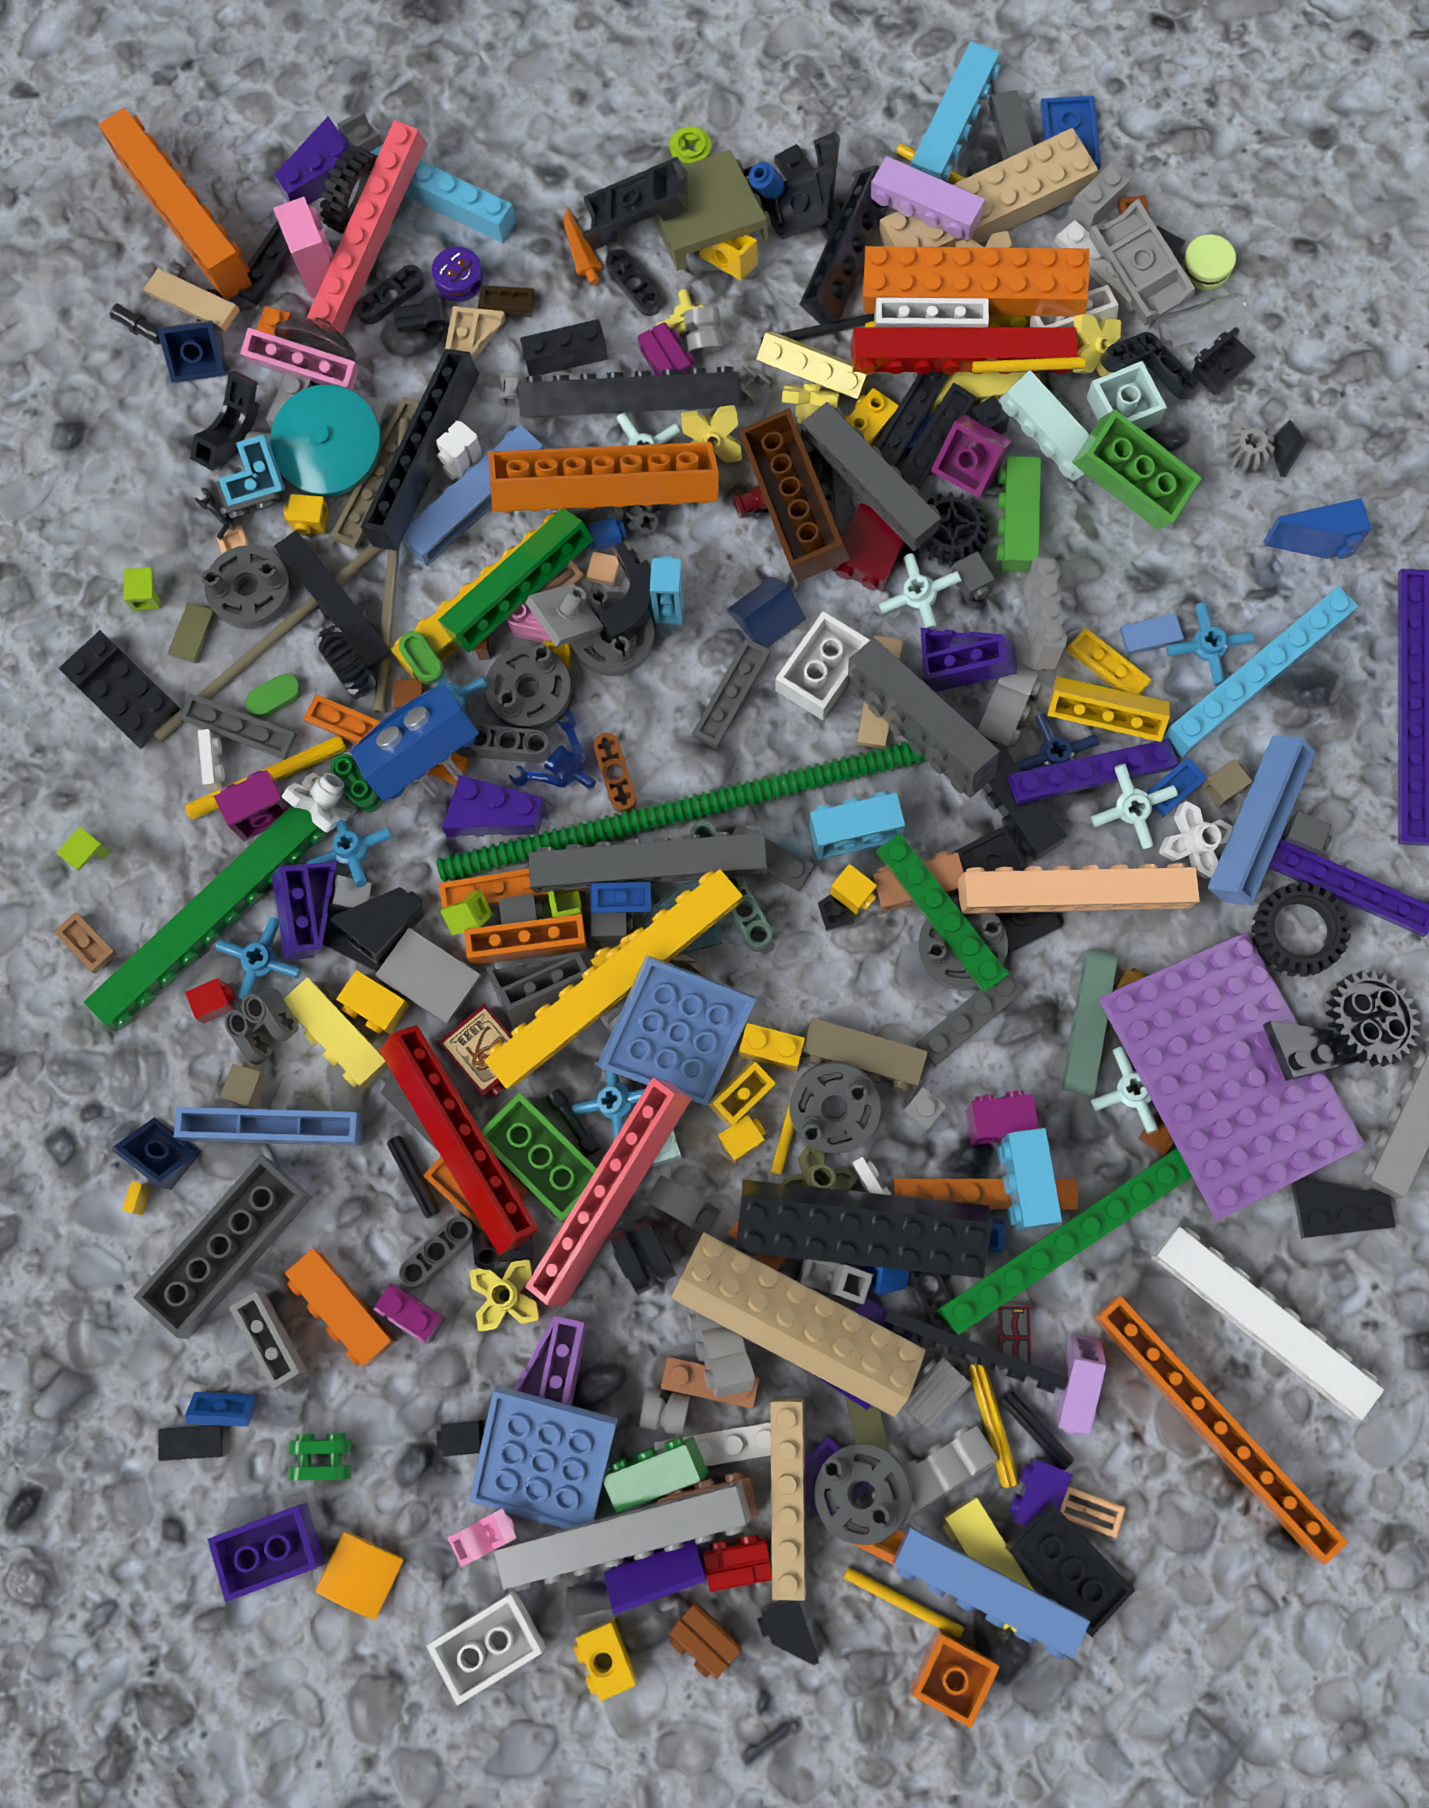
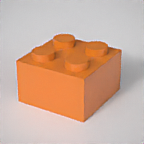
[909,1629,1000,1728]

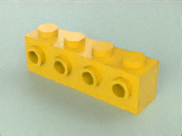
[1047,676,1170,742]

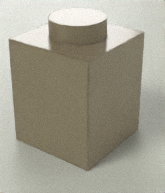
[1200,759,1253,809]
[220,1061,268,1109]

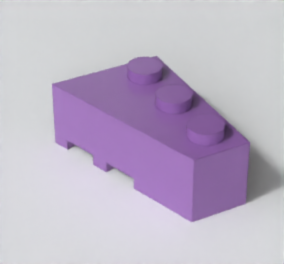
[513,1316,589,1406]

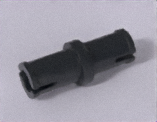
[110,303,161,345]

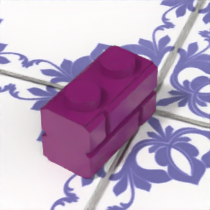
[637,322,695,376]
[373,1283,446,1344]

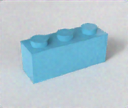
[650,556,684,625]

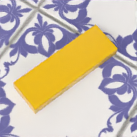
[1066,627,1152,695]

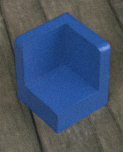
[861,1266,910,1296]

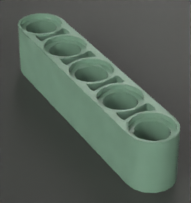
[690,820,772,952]
[1062,949,1118,1096]

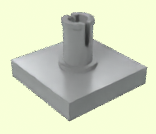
[525,583,604,647]

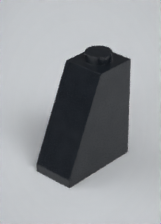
[331,887,425,965]

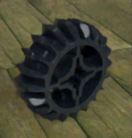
[920,491,989,567]
[314,625,376,700]

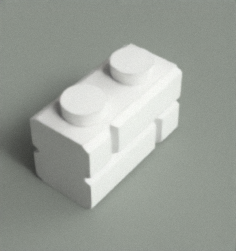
[436,421,483,480]

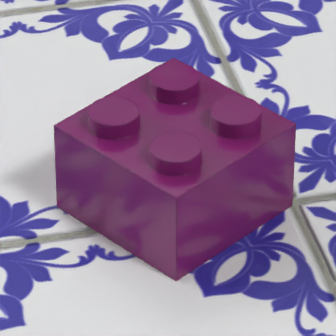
[931,415,1013,498]
[214,770,291,841]
[965,1090,1039,1145]

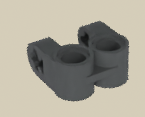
[224,988,299,1065]

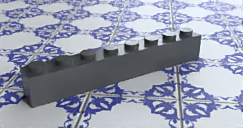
[529,829,768,893]

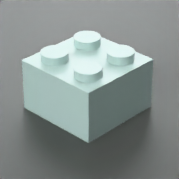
[1086,361,1167,431]

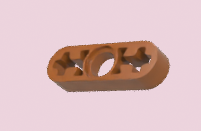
[593,733,637,813]

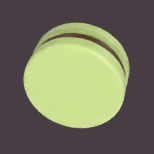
[1181,234,1236,290]

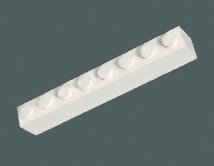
[1151,1227,1384,1420]

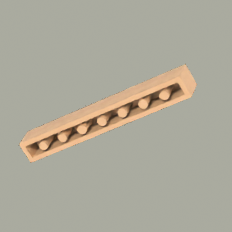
[958,863,1200,914]

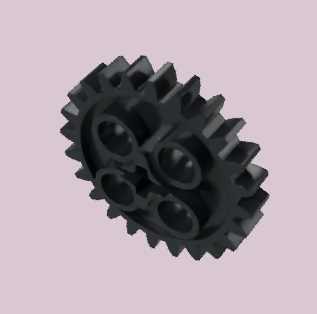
[1325,970,1421,1067]

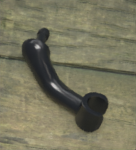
[195,488,235,540]

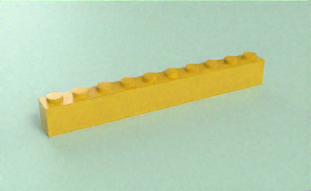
[484,869,744,1090]

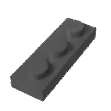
[732,823,814,892]

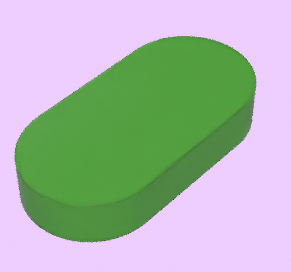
[399,632,444,684]
[246,674,301,718]

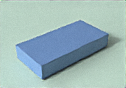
[1119,613,1184,655]

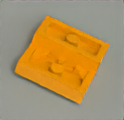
[315,1530,403,1620]

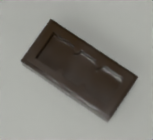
[478,285,535,318]

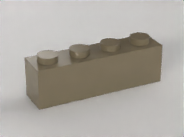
[801,1017,928,1092]

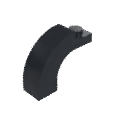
[190,370,260,471]
[599,541,653,642]

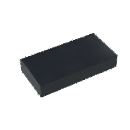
[158,1425,223,1461]

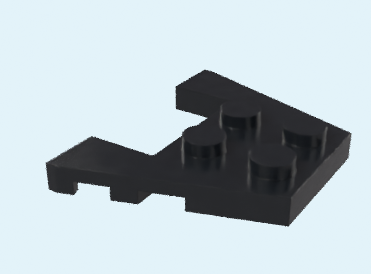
[743,131,840,240]

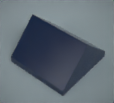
[157,320,226,383]
[727,577,806,648]
[112,1117,200,1190]

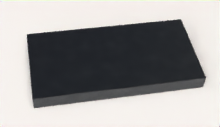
[953,826,1062,954]
[1005,1500,1135,1637]

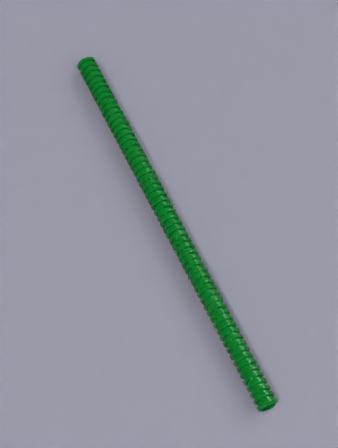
[436,741,929,882]

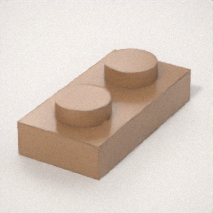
[54,912,117,974]

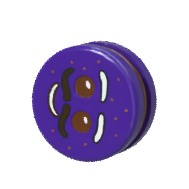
[432,246,484,302]

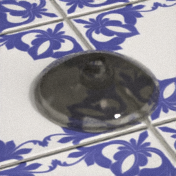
[274,317,356,361]

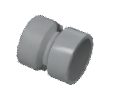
[684,307,723,354]
[639,1386,691,1436]

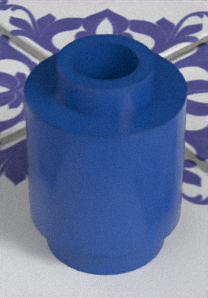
[749,162,784,199]
[587,517,627,551]

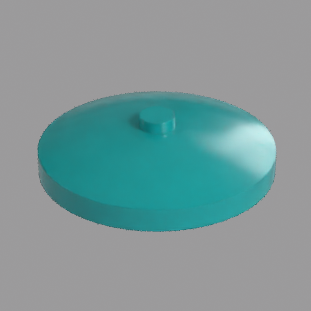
[270,385,382,497]

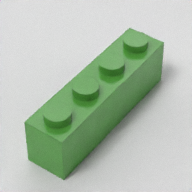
[996,456,1041,572]

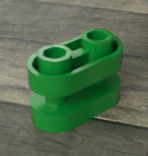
[331,754,383,813]
[288,1433,352,1481]

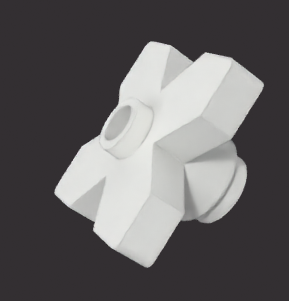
[282,773,358,832]
[1159,801,1233,879]

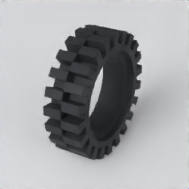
[320,146,378,234]
[1251,882,1351,977]

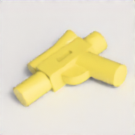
[656,289,704,334]

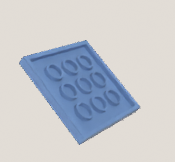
[598,955,757,1106]
[469,1385,618,1528]

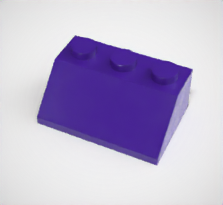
[604,1539,707,1615]

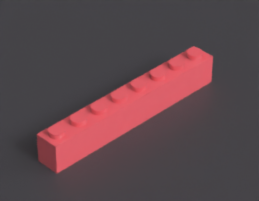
[306,120,427,340]
[525,1077,692,1306]

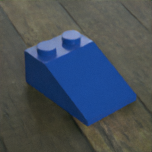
[1264,498,1372,559]

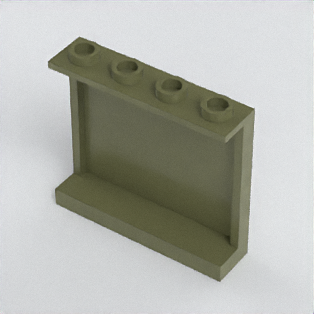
[652,150,771,271]

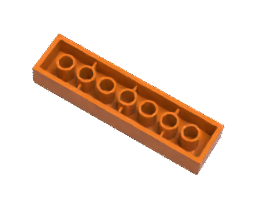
[98,107,252,300]
[863,246,1090,317]
[488,442,719,513]

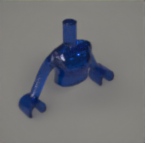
[509,710,596,790]

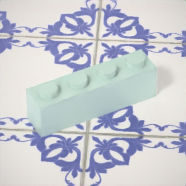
[998,370,1089,481]

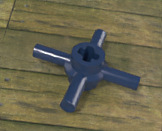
[1016,713,1099,795]

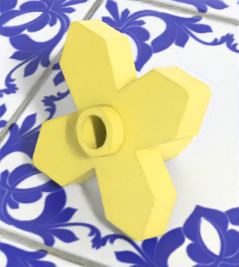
[1073,314,1121,377]
[782,383,839,424]
[681,405,742,463]
[470,1260,540,1332]

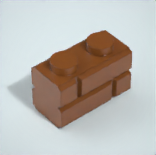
[668,1600,742,1679]

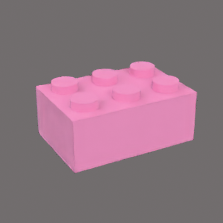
[273,197,334,299]

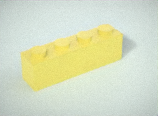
[756,332,872,399]
[929,372,1040,414]
[284,977,389,1090]
[942,1496,1033,1633]

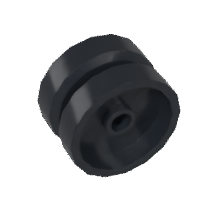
[608,1215,677,1296]

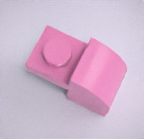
[448,1508,516,1567]

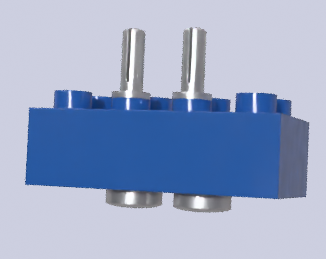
[350,683,479,802]

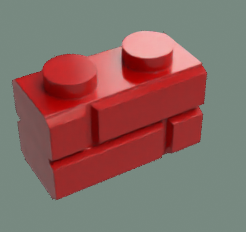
[703,1534,772,1592]

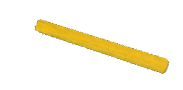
[185,736,346,819]

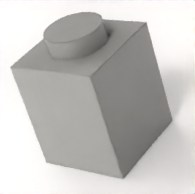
[901,1087,946,1133]

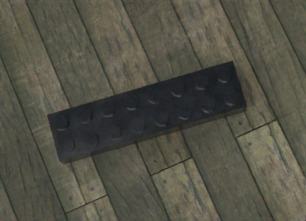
[736,1180,992,1278]

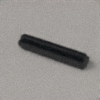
[387,1136,440,1219]
[1000,1390,1074,1470]

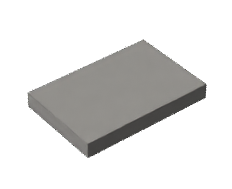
[375,928,482,1025]

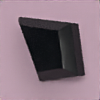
[1272,420,1308,478]
[817,894,855,932]

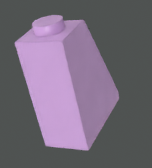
[1056,1333,1106,1435]

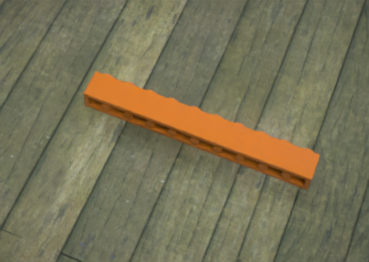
[1092,1295,1349,1565]

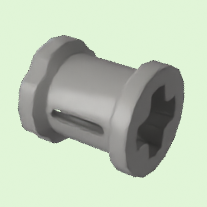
[498,371,524,408]

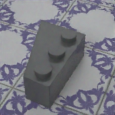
[486,952,588,1029]

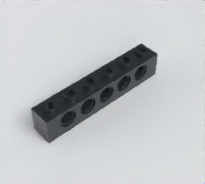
[799,165,889,324]

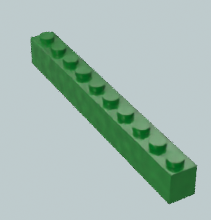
[83,806,327,1031]
[936,1147,1192,1335]

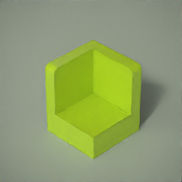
[124,567,160,611]
[56,827,110,871]
[440,889,493,936]
[548,890,585,921]

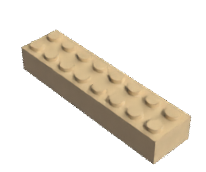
[879,128,1098,247]
[670,1232,926,1417]

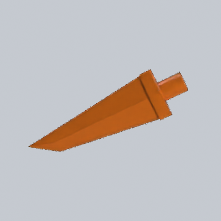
[563,207,603,286]

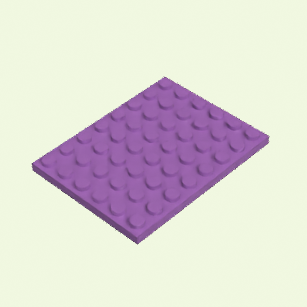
[1098,932,1366,1221]

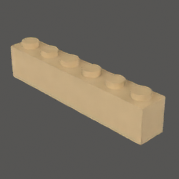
[770,1396,807,1601]

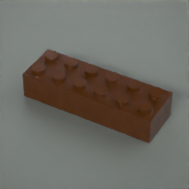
[738,408,850,582]

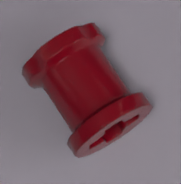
[732,485,767,519]

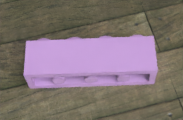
[871,156,985,241]

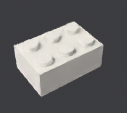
[775,611,870,720]
[426,1590,546,1706]

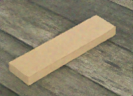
[143,268,240,332]
[857,635,903,749]

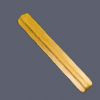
[968,1363,1019,1488]

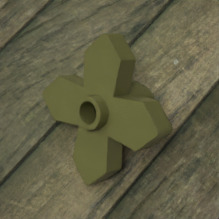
[781,1144,858,1191]

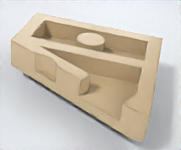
[445,306,506,361]

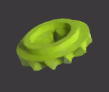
[669,126,711,164]

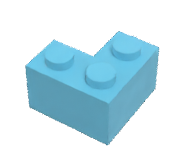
[219,435,285,506]

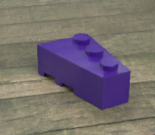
[274,116,350,205]
[920,627,1017,692]
[442,775,547,838]
[272,862,337,961]

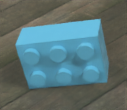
[809,791,905,861]
[997,1128,1062,1232]

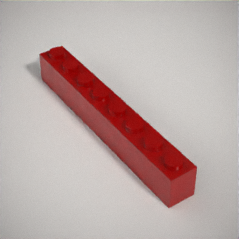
[850,327,1078,374]
[379,1024,539,1256]

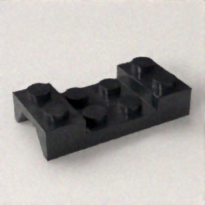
[583,157,688,250]
[58,630,180,749]

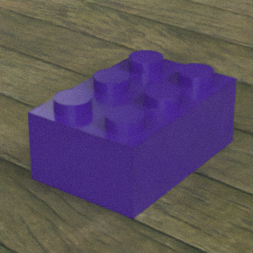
[207,1502,325,1602]

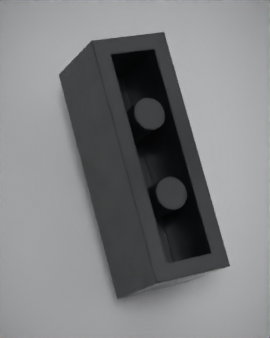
[520,319,608,377]

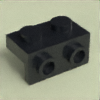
[1191,327,1256,395]

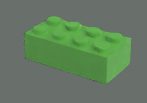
[1072,409,1201,530]
[481,1092,597,1223]

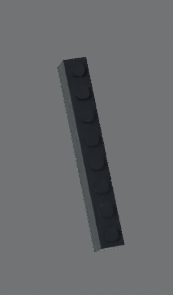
[360,349,479,551]
[518,366,742,418]

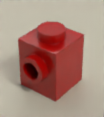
[185,978,237,1024]

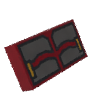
[997,1306,1031,1370]

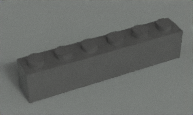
[801,402,941,551]

